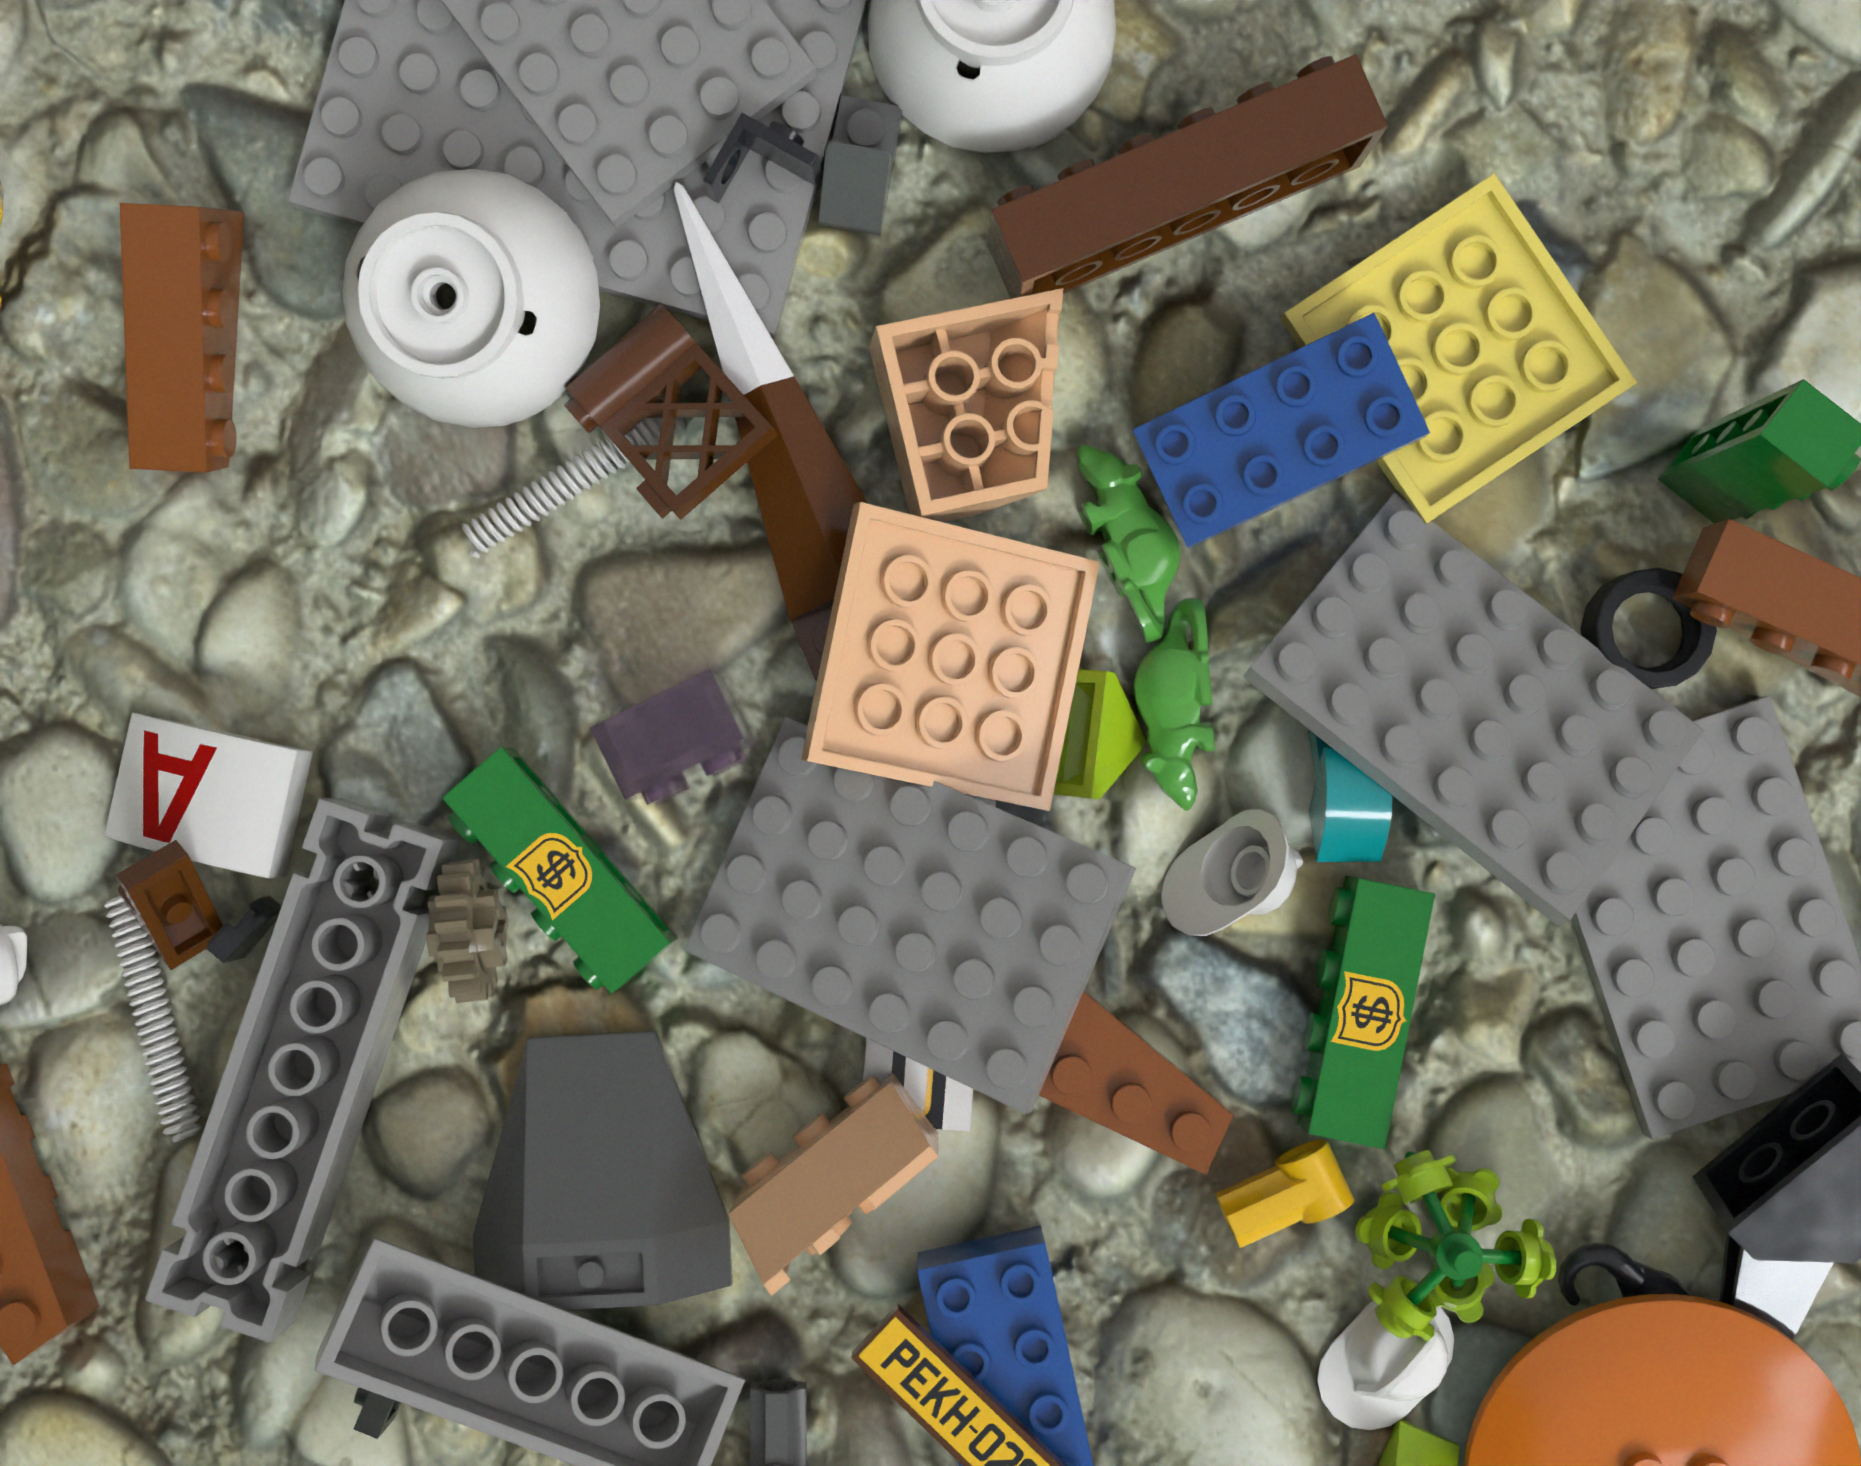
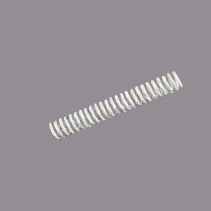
[462,417,686,558]
[104,896,202,1143]

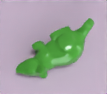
[1077,444,1180,643]
[1133,598,1215,811]

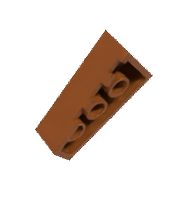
[119,203,244,473]
[1672,519,1861,697]
[1039,990,1234,1175]
[0,1063,100,1365]

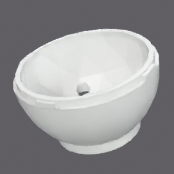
[867,0,1116,153]
[342,169,600,428]

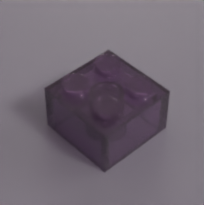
[590,669,756,806]

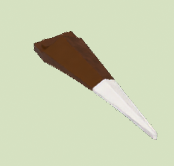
[674,182,868,682]

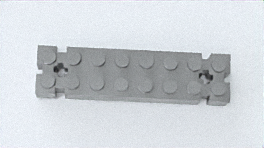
[145,798,461,1343]

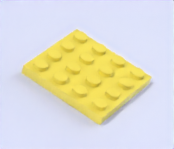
[1280,173,1637,524]

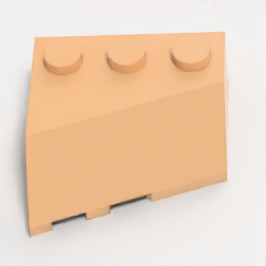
[869,288,1064,523]
[729,1073,938,1296]

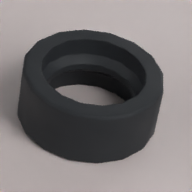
[1580,567,1717,689]

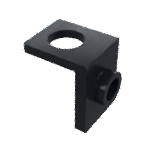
[703,113,822,203]

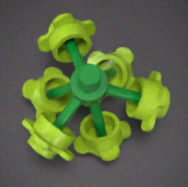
[1355,1150,1556,1341]

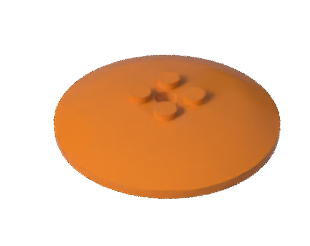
[1463,1294,1861,1466]

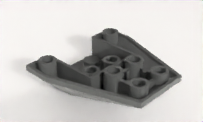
[473,1030,733,1310]

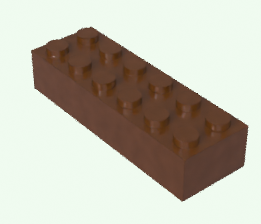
[988,54,1388,299]

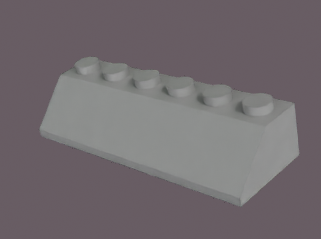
[315,1237,745,1466]

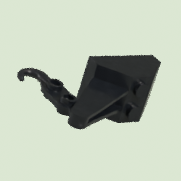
[1558,1053,1861,1340]

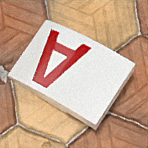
[104,712,313,878]

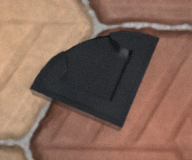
[206,895,281,963]

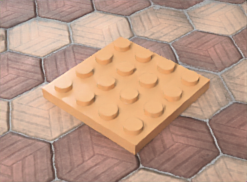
[801,502,1100,811]

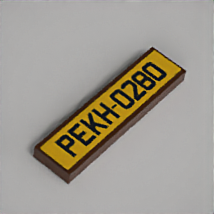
[851,1304,1067,1466]

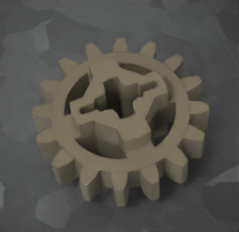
[426,859,509,1003]

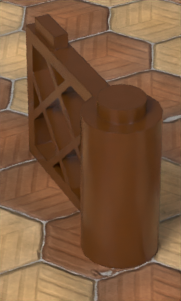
[564,303,778,520]

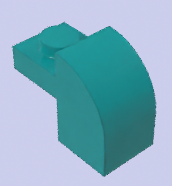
[1308,730,1392,862]

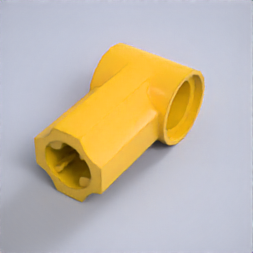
[1215,1139,1355,1248]

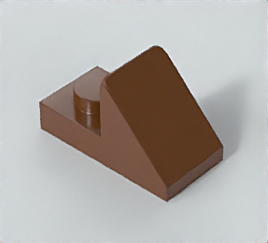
[116,840,223,970]

